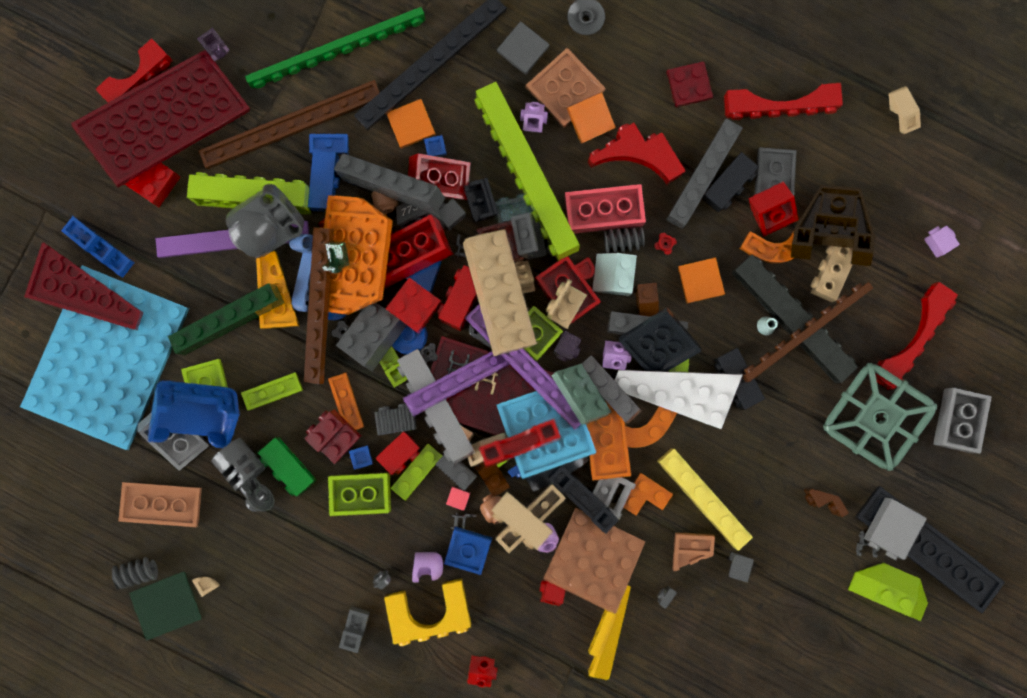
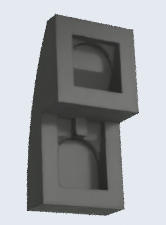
[339,606,370,653]

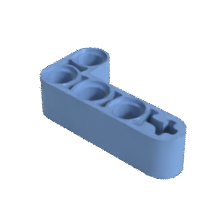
[289,234,313,312]

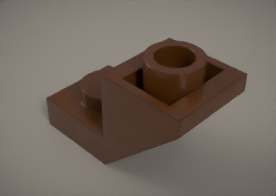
[475,462,510,496]
[804,488,849,517]

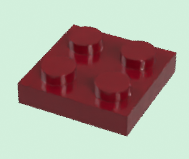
[667,61,713,107]

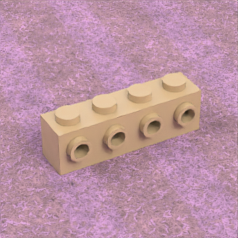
[811,246,853,302]

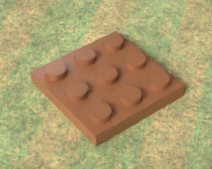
[526,48,606,128]

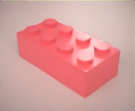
[564,184,646,234]

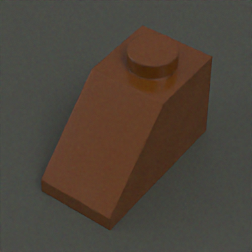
[635,283,659,317]

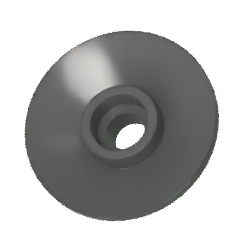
[568,0,605,35]

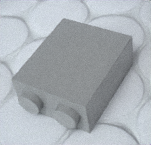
[864,498,927,560]

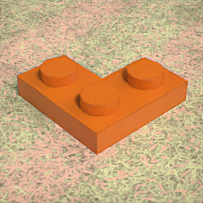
[623,473,673,516]

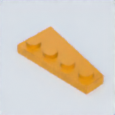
[256,251,300,329]

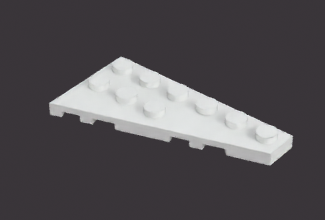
[614,370,742,429]

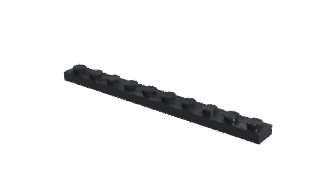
[354,0,506,131]

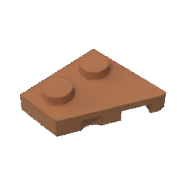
[672,532,715,571]

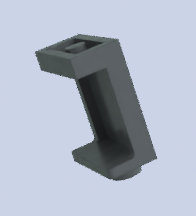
[511,213,547,260]

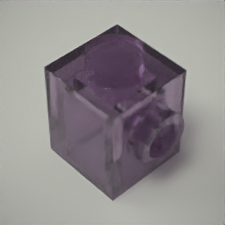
[197,27,229,61]
[553,331,582,362]

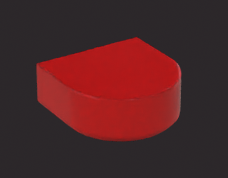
[575,257,595,280]

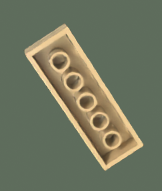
[463,230,537,356]

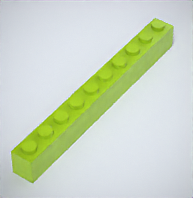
[474,82,580,260]

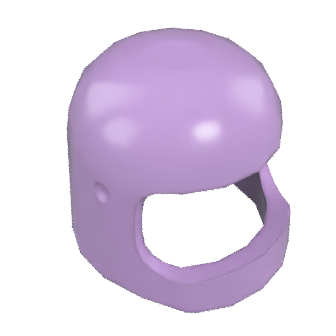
[412,552,443,583]

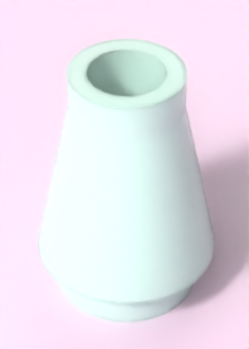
[757,316,778,335]

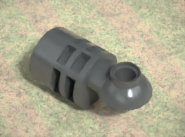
[211,438,275,512]

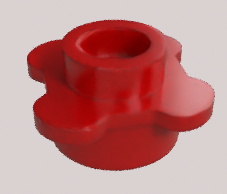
[654,233,677,255]

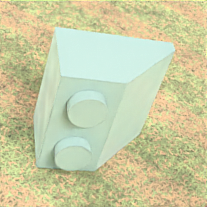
[592,253,637,296]

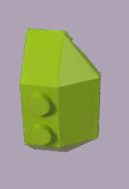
[848,563,928,621]

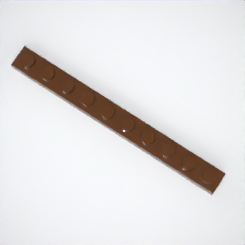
[198,80,380,169]

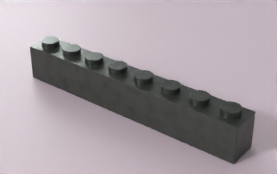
[731,255,858,384]

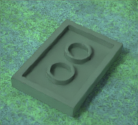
[552,364,611,425]

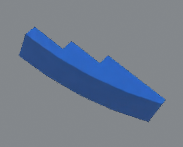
[61,216,135,278]

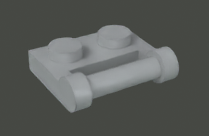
[593,477,636,520]

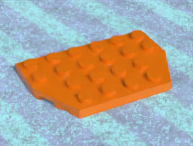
[324,195,393,315]

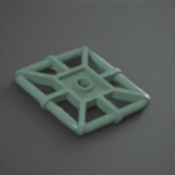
[823,363,937,471]

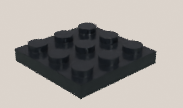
[619,307,701,372]

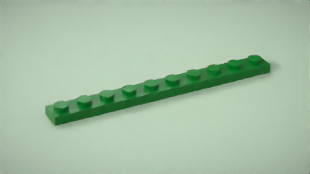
[245,7,426,89]

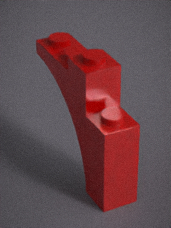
[588,123,685,185]

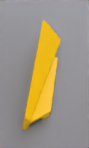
[588,585,631,680]

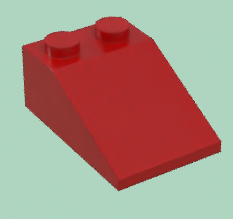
[408,153,470,200]

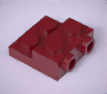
[305,409,361,464]

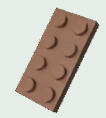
[119,482,202,527]

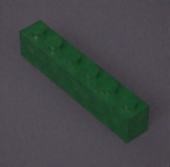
[168,283,285,355]

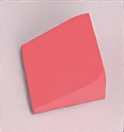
[446,486,471,511]

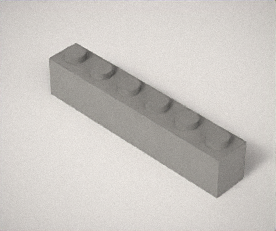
[397,349,475,464]

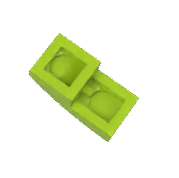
[379,346,408,388]

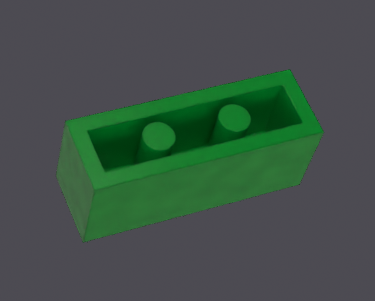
[258,437,317,497]

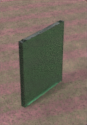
[129,571,202,641]

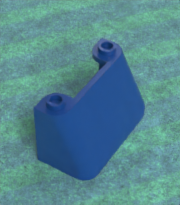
[148,381,239,448]

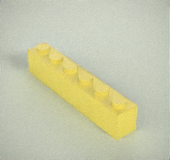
[657,448,753,551]

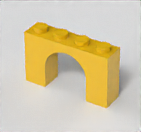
[384,578,471,646]

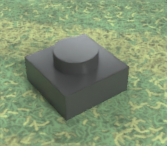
[657,586,677,609]

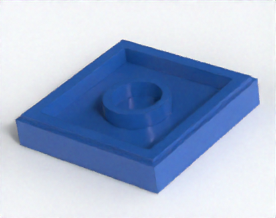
[444,527,492,575]

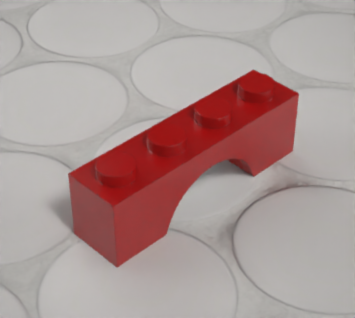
[95,38,173,103]
[479,419,561,468]

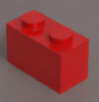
[376,431,421,475]

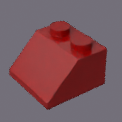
[749,181,798,236]

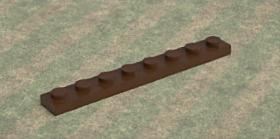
[304,227,334,384]
[742,282,873,382]

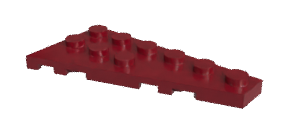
[24,242,143,331]

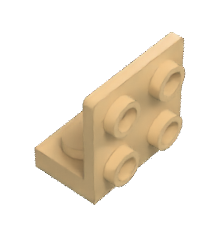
[546,279,587,329]

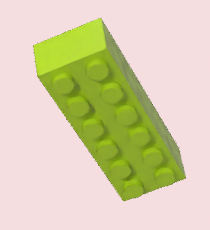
[187,172,311,214]

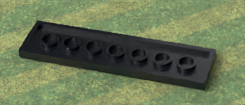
[855,486,1005,613]

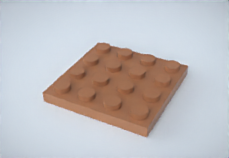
[543,508,645,614]

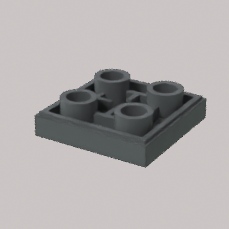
[497,21,550,75]

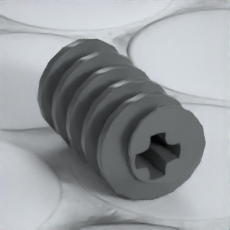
[604,227,645,253]
[112,557,158,590]

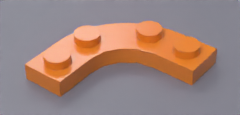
[739,231,794,264]
[625,406,677,448]

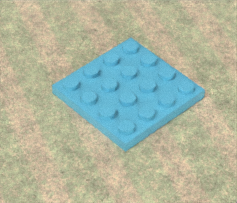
[497,391,597,479]

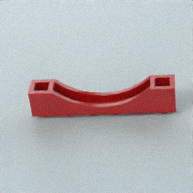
[724,83,843,120]
[875,282,958,390]

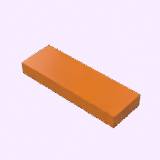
[328,373,364,430]

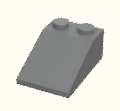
[138,412,209,471]

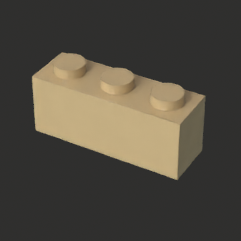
[491,492,553,550]

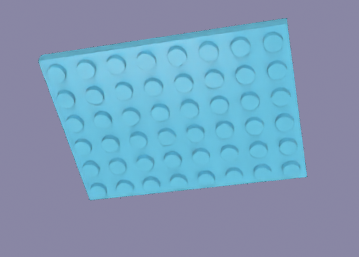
[20,265,189,450]

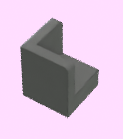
[728,552,754,583]

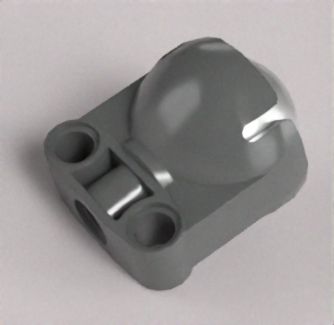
[226,184,304,258]

